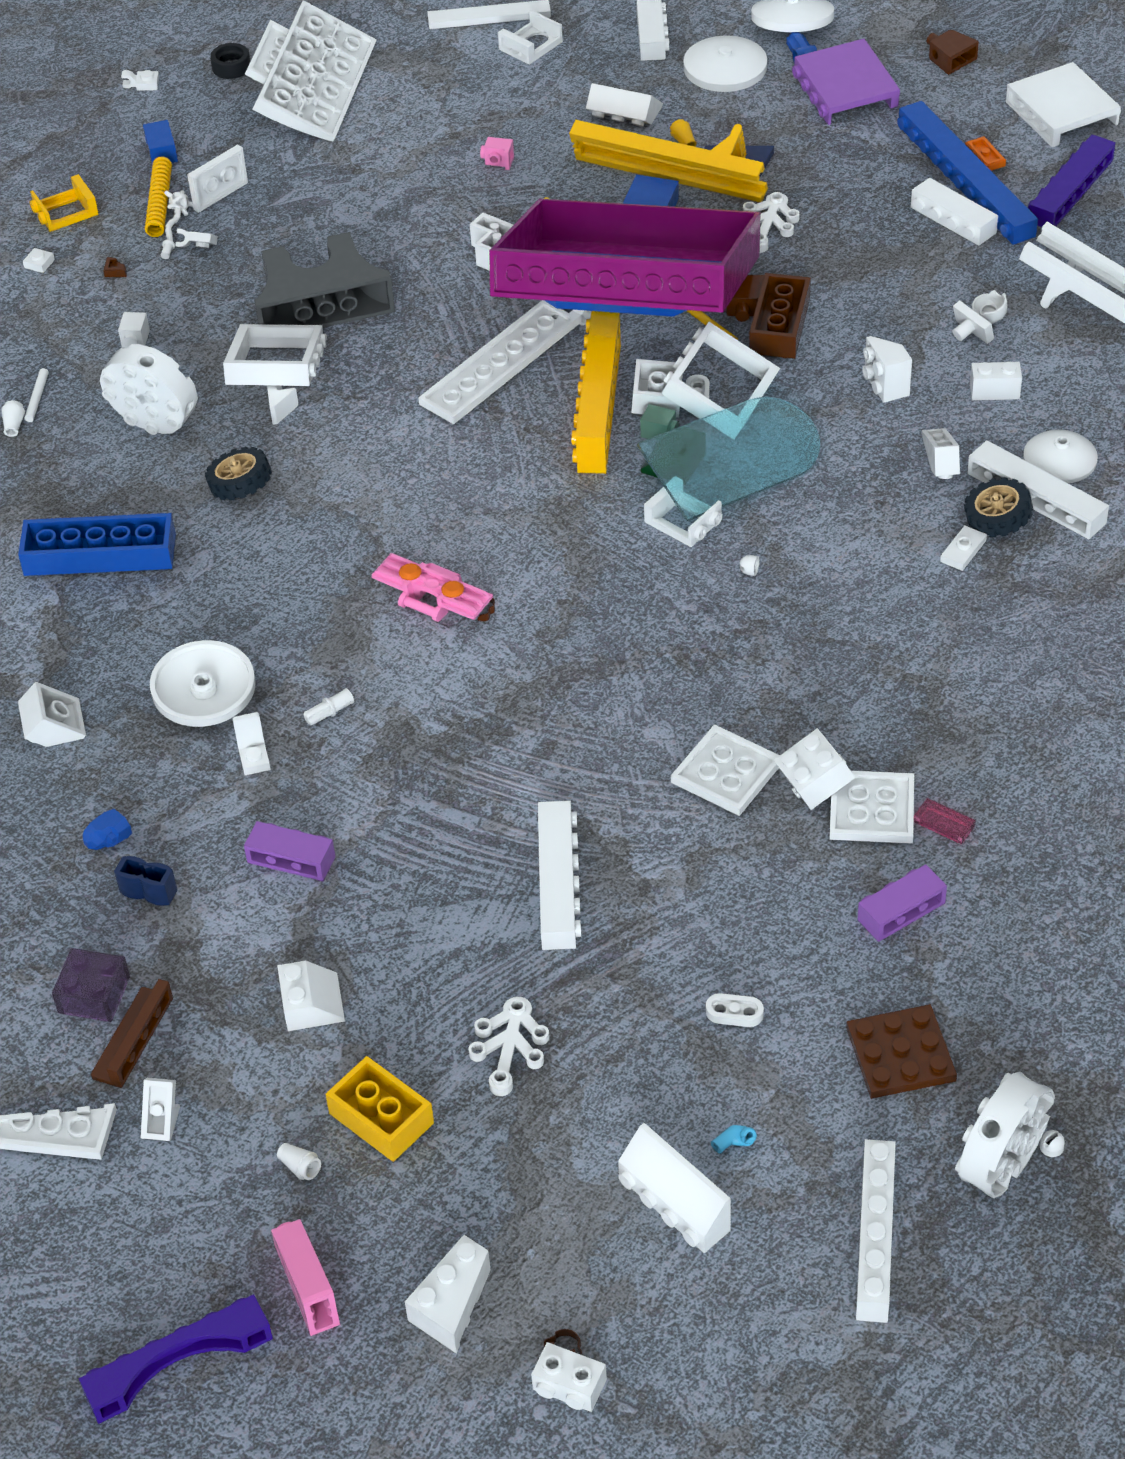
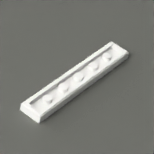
[427,0,551,29]

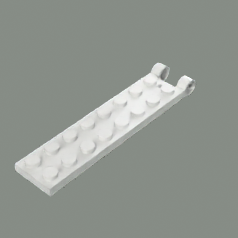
[418,300,591,424]

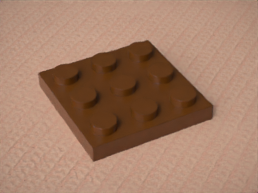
[846,1004,957,1099]

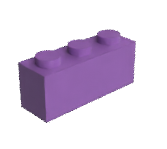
[244,821,335,881]
[858,864,947,942]

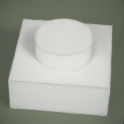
[23,248,55,273]

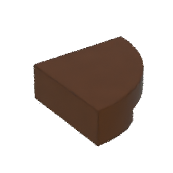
[103,257,127,277]

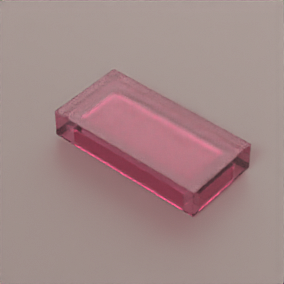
[914,798,976,844]

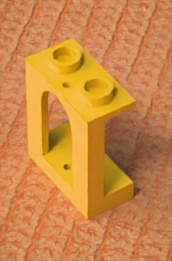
[29,174,99,232]

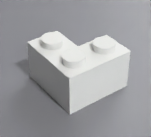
[470,213,513,271]

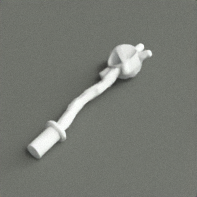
[161,190,193,259]

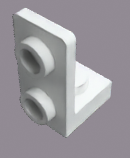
[233,712,271,775]

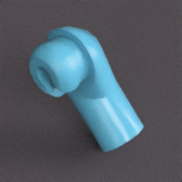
[711,1125,757,1154]

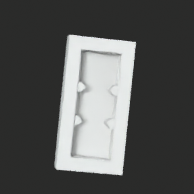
[952,300,994,344]

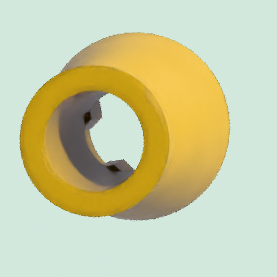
[670,119,697,147]

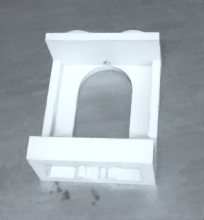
[498,10,563,65]
[644,477,722,547]

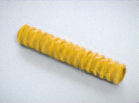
[145,157,172,237]

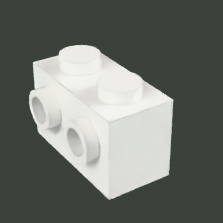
[970,362,1022,401]
[531,1342,607,1412]

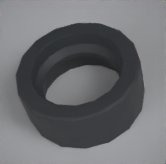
[210,43,250,79]

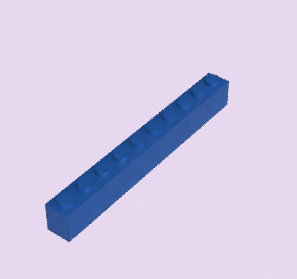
[897,101,1038,245]

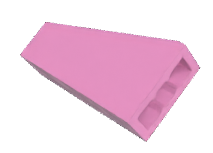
[271,1219,340,1336]

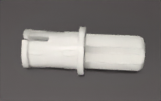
[303,688,354,725]

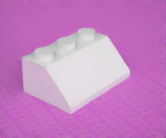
[586,83,663,127]

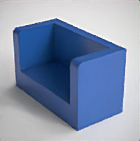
[143,120,178,165]

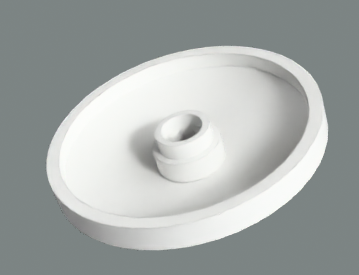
[751,0,834,32]
[684,36,767,92]
[150,640,255,727]

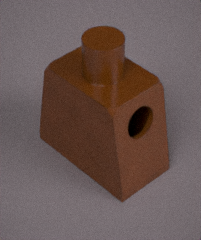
[926,30,979,75]
[725,275,764,322]

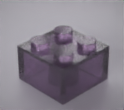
[52,948,130,1022]

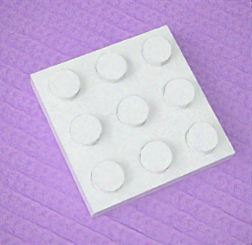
[671,724,780,816]
[830,771,914,843]

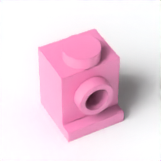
[480,137,514,170]

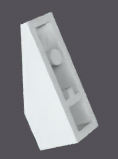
[922,428,960,479]

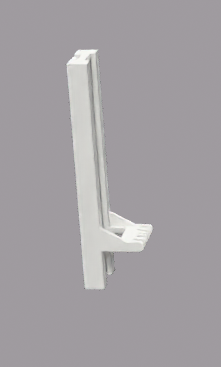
[1019,222,1125,323]

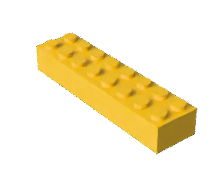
[571,311,621,474]

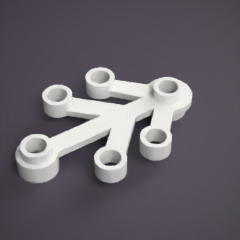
[743,192,799,253]
[469,997,549,1096]

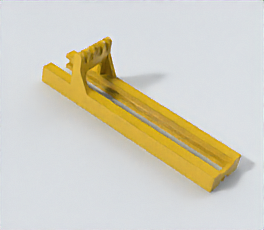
[569,120,768,202]

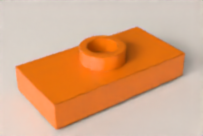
[965,136,1006,171]

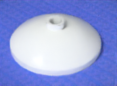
[1023,430,1098,483]

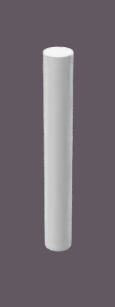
[24,368,49,422]

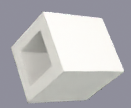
[118,312,150,348]

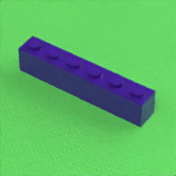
[1027,134,1116,227]

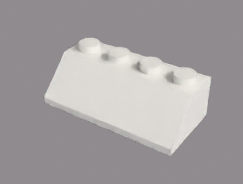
[618,1123,731,1253]

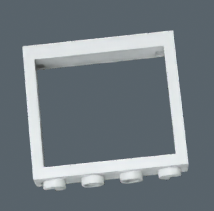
[661,322,780,441]
[223,324,327,386]

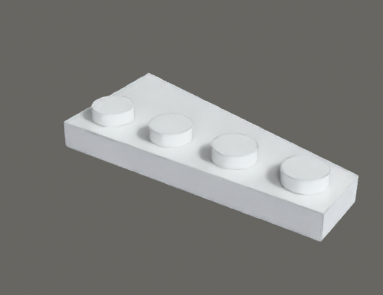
[0,1103,117,1160]

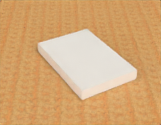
[187,145,248,213]

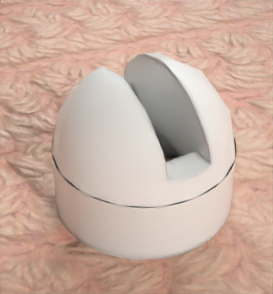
[740,555,759,576]
[1040,1130,1065,1157]

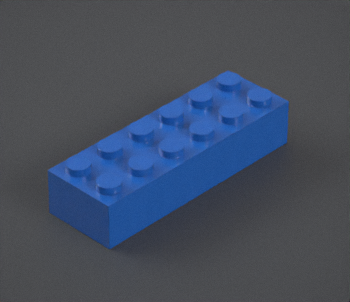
[18,513,176,576]

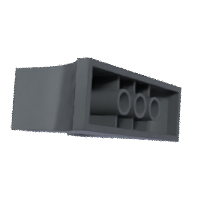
[254,232,395,328]

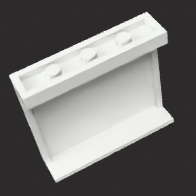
[1006,62,1121,147]

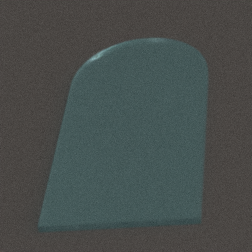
[637,397,820,521]

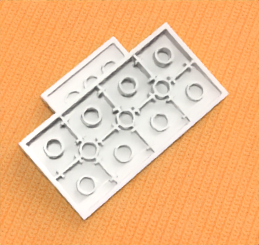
[245,0,376,142]

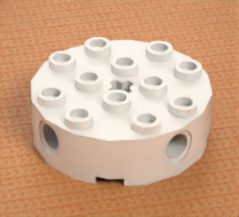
[100,344,198,435]
[955,1072,1055,1198]

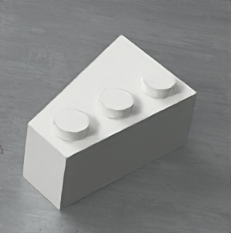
[405,1235,491,1354]

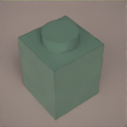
[640,404,679,441]

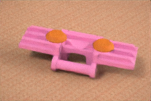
[372,553,493,622]

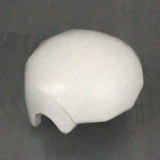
[972,290,1007,324]

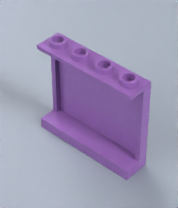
[792,39,900,125]

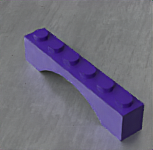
[78,1294,273,1424]

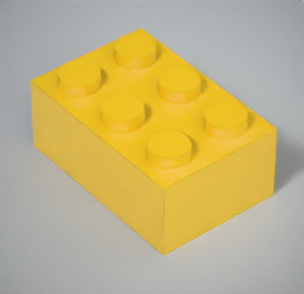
[325,1056,434,1162]

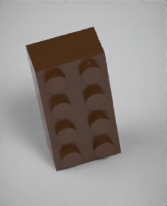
[749,273,811,359]

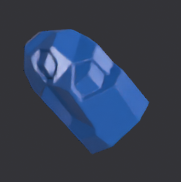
[83,809,132,850]

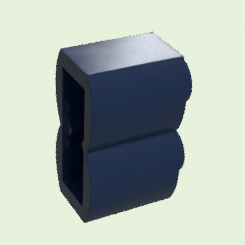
[114,856,178,906]

